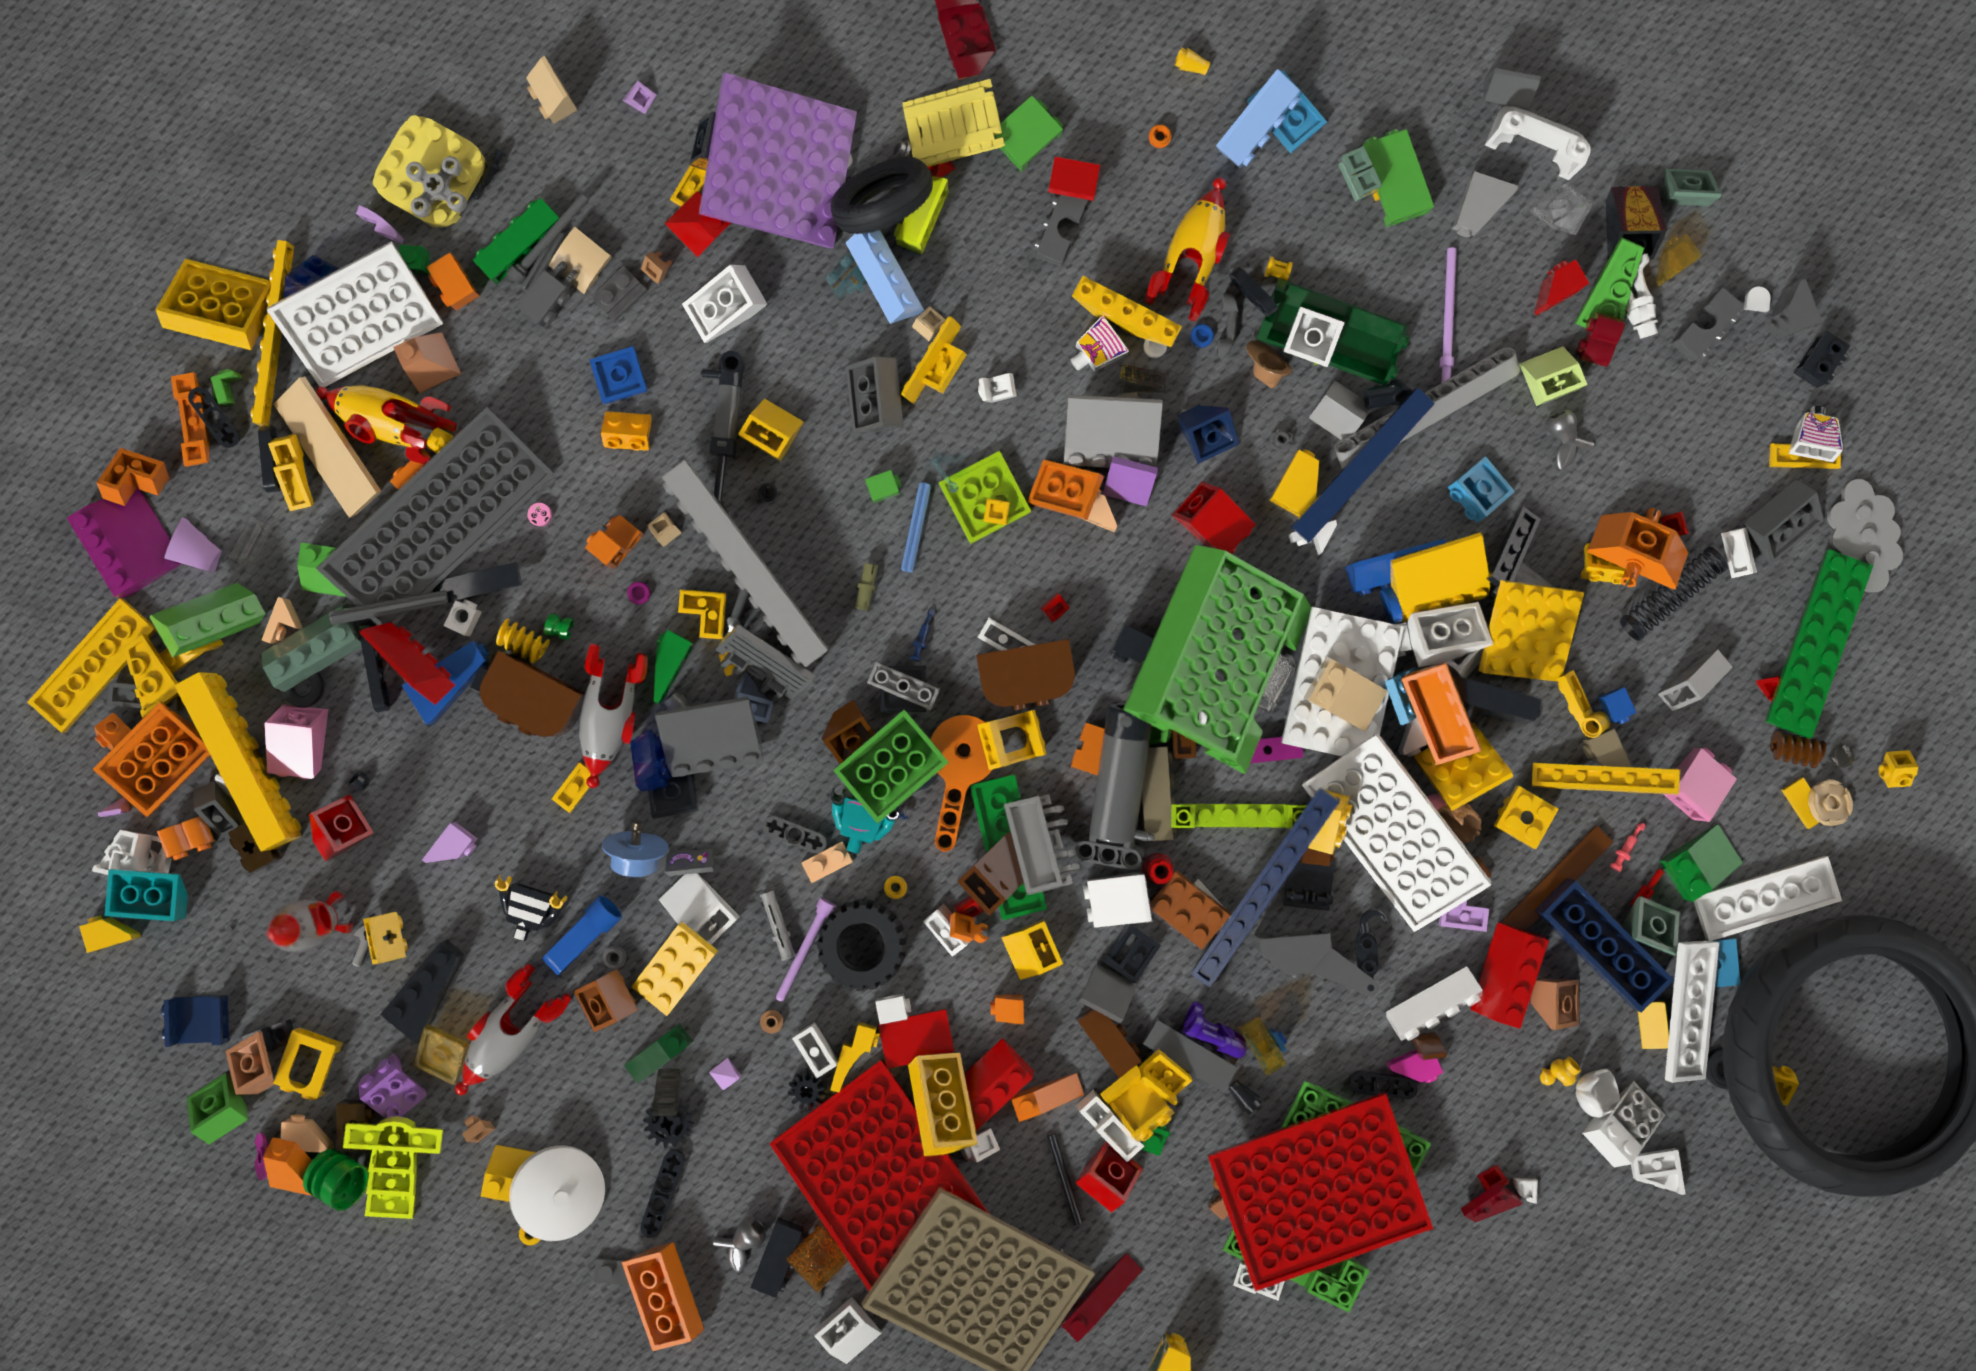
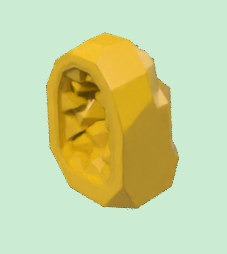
[427,428,454,453]

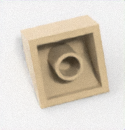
[526,56,577,124]

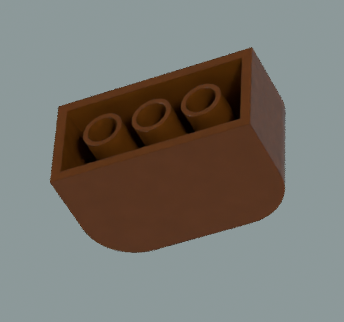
[976,639,1075,710]
[480,651,585,737]

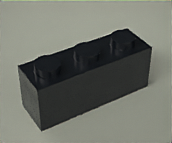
[750,1217,806,1298]

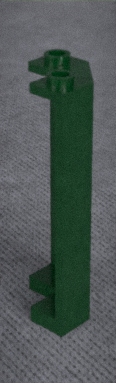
[1257,278,1410,385]

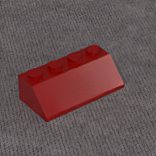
[359,622,455,705]
[1470,922,1549,1029]
[964,1038,1034,1131]

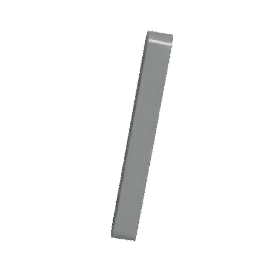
[1335,348,1520,469]

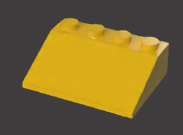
[155,259,271,350]
[1391,532,1490,623]

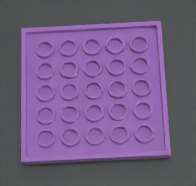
[699,73,857,249]

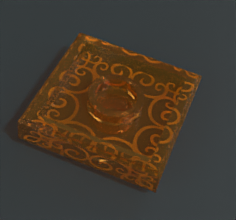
[786,1225,848,1293]

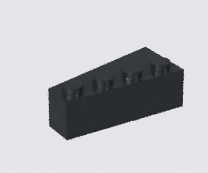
[380,940,465,1044]

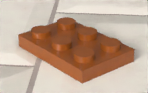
[1149,870,1231,949]

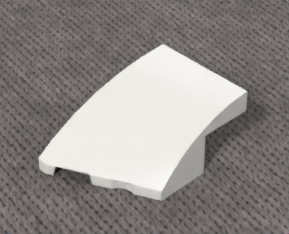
[92,830,172,875]

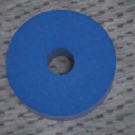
[1380,587,1403,624]

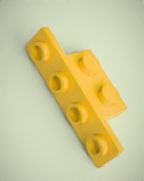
[901,316,967,404]

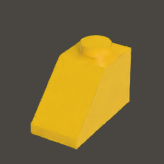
[79,915,141,953]

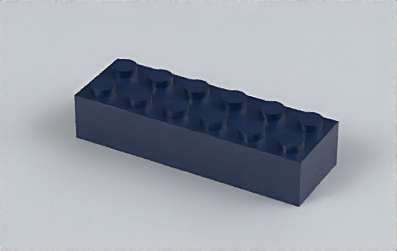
[1534,878,1674,1013]

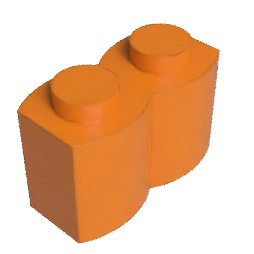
[157,816,216,861]

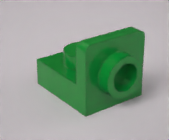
[1141,1124,1170,1156]

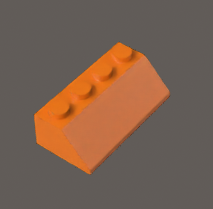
[622,1242,704,1351]

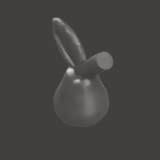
[1546,410,1594,470]
[713,1217,766,1273]

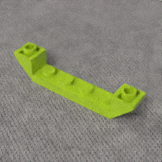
[1171,803,1308,829]

